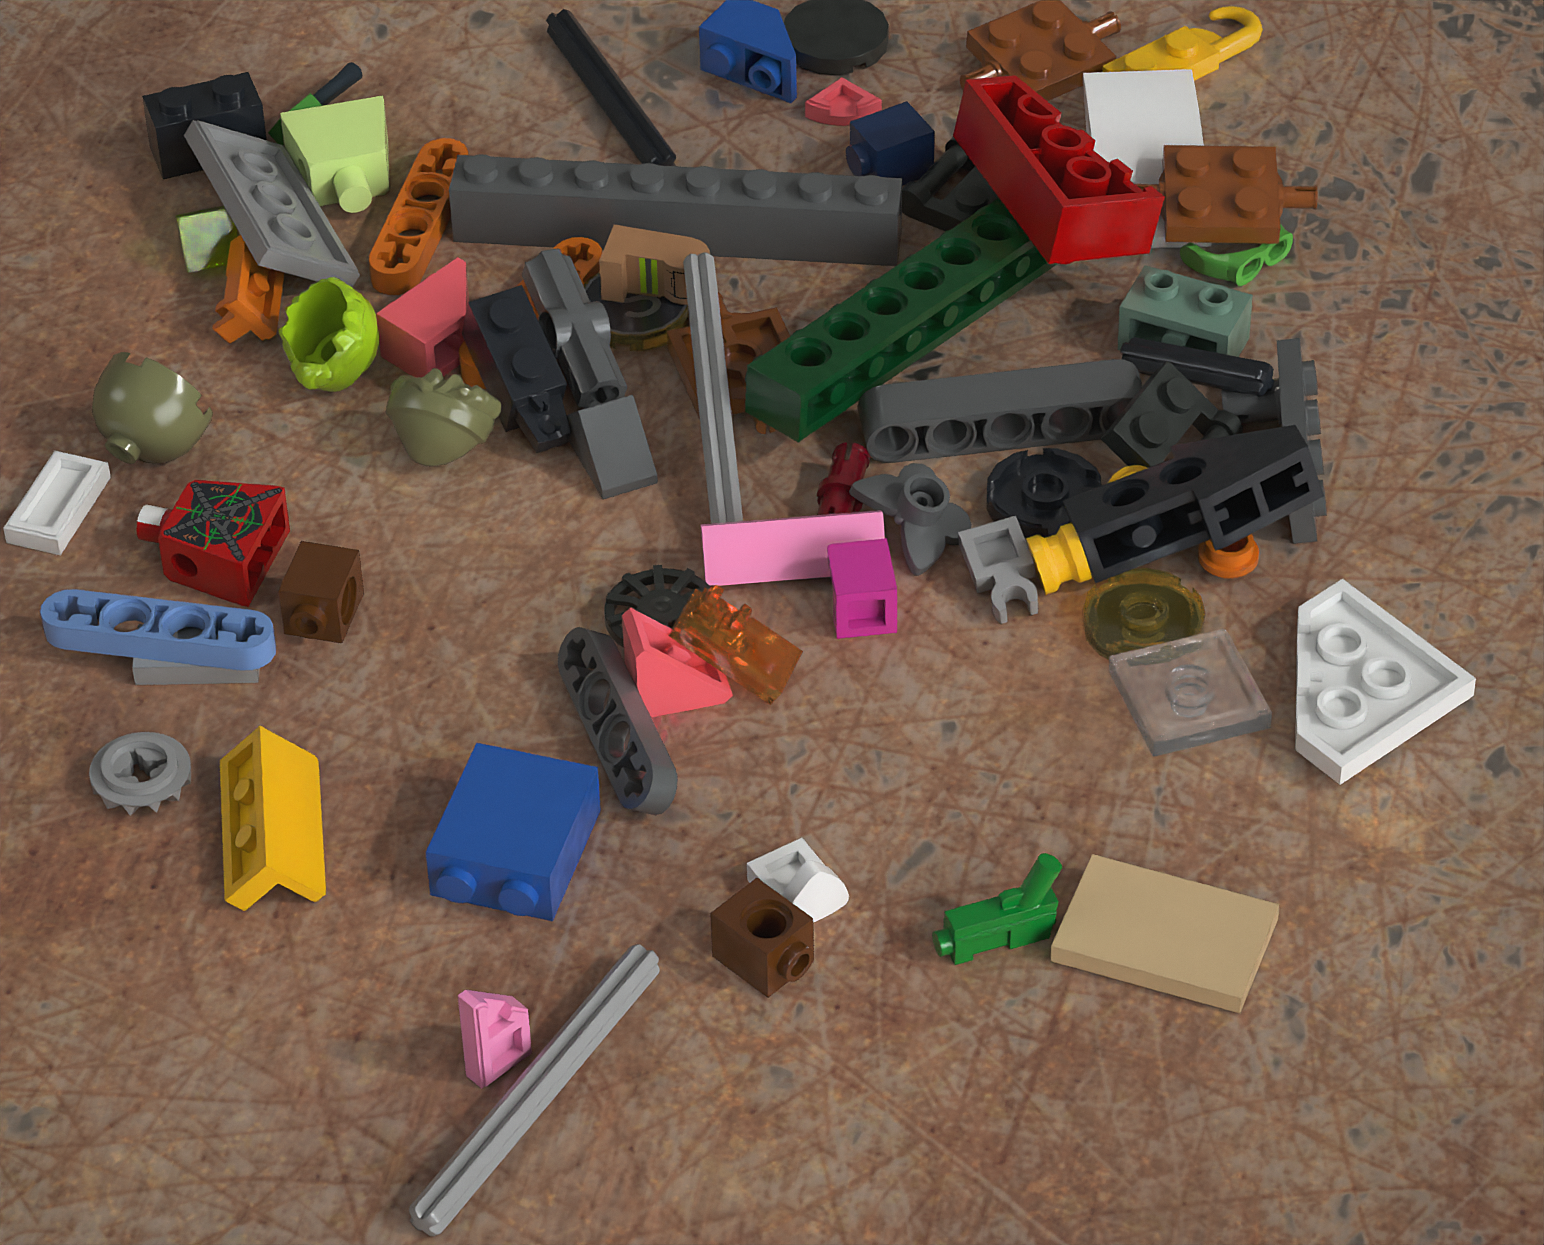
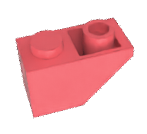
[376,257,469,377]

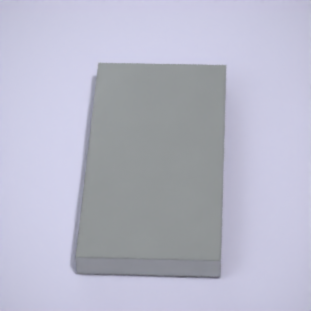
[184,120,360,288]

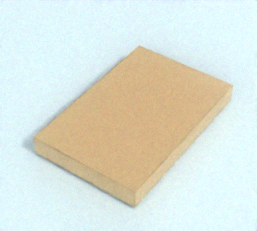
[1050,854,1279,1013]

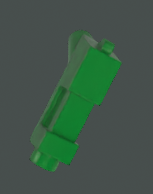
[932,853,1062,965]

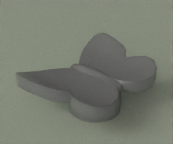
[849,463,972,576]

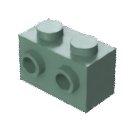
[1117,265,1253,357]

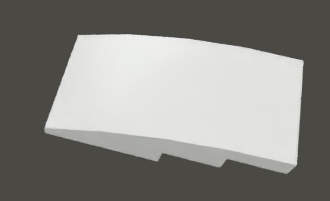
[1083,69,1212,248]

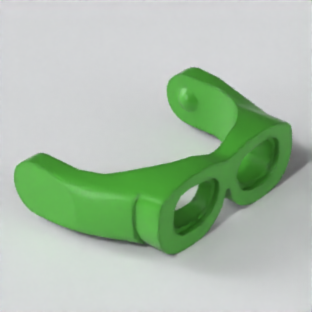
[1180,224,1293,286]

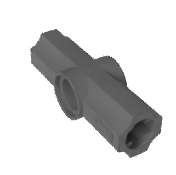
[522,249,627,408]

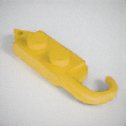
[1102,6,1263,81]

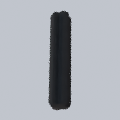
[1120,337,1275,397]

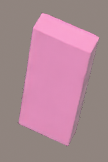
[700,510,885,586]

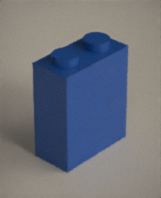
[426,743,601,921]

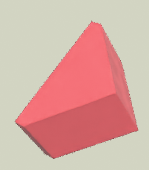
[622,608,733,718]

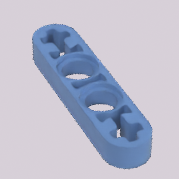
[40,589,276,670]

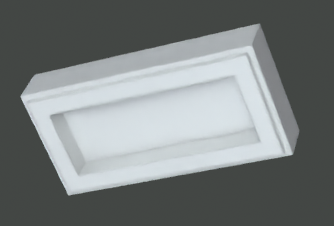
[3,451,111,555]

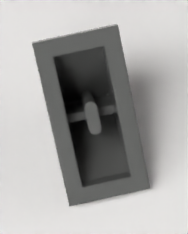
[566,395,658,500]

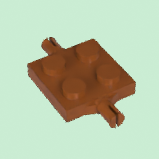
[960,0,1121,101]
[1134,145,1318,244]
[667,292,790,434]

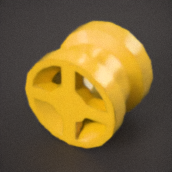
[1026,522,1092,595]

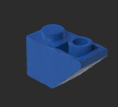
[699,0,797,103]

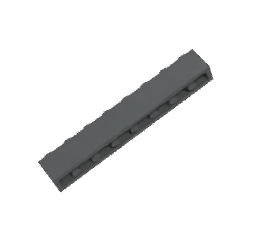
[449,154,902,266]

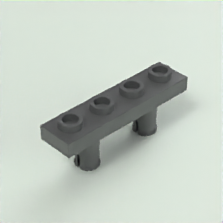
[1221,338,1327,544]

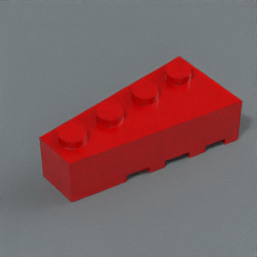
[953,75,1165,264]

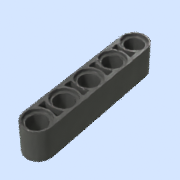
[857,359,1143,463]

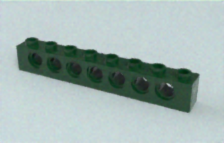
[745,198,1057,443]

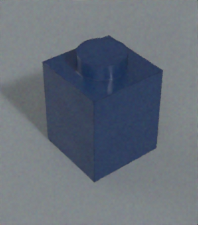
[846,101,935,186]

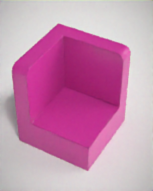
[827,538,897,639]

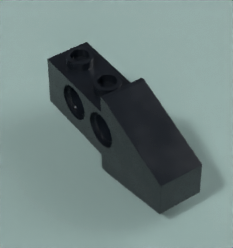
[1063,425,1324,583]

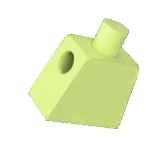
[280,95,390,213]

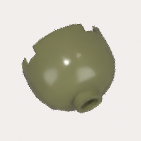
[92,352,213,464]

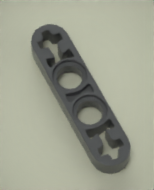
[558,627,678,816]

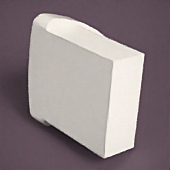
[747,838,849,922]

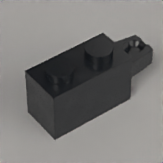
[462,285,571,453]

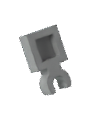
[958,516,1039,624]

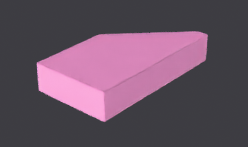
[458,990,532,1089]

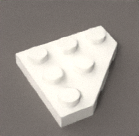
[1295,579,1476,785]

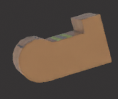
[599,225,710,305]

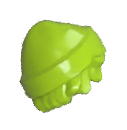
[279,277,379,392]

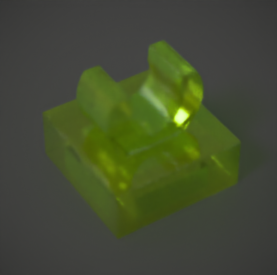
[175,206,238,273]

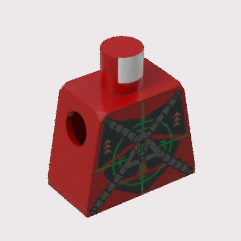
[136,480,290,607]

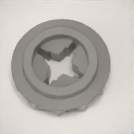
[89,732,191,816]

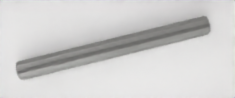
[683,252,743,524]
[409,944,660,1236]

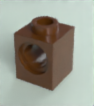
[278,541,364,643]
[710,878,814,998]

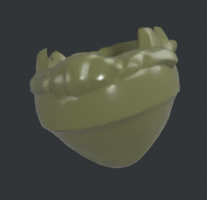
[385,368,501,467]

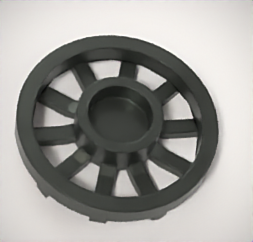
[604,565,719,648]

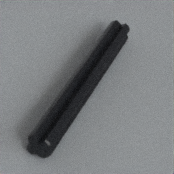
[546,9,676,166]

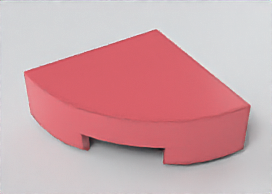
[805,77,882,126]

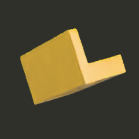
[220,726,326,911]

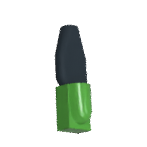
[268,62,363,145]

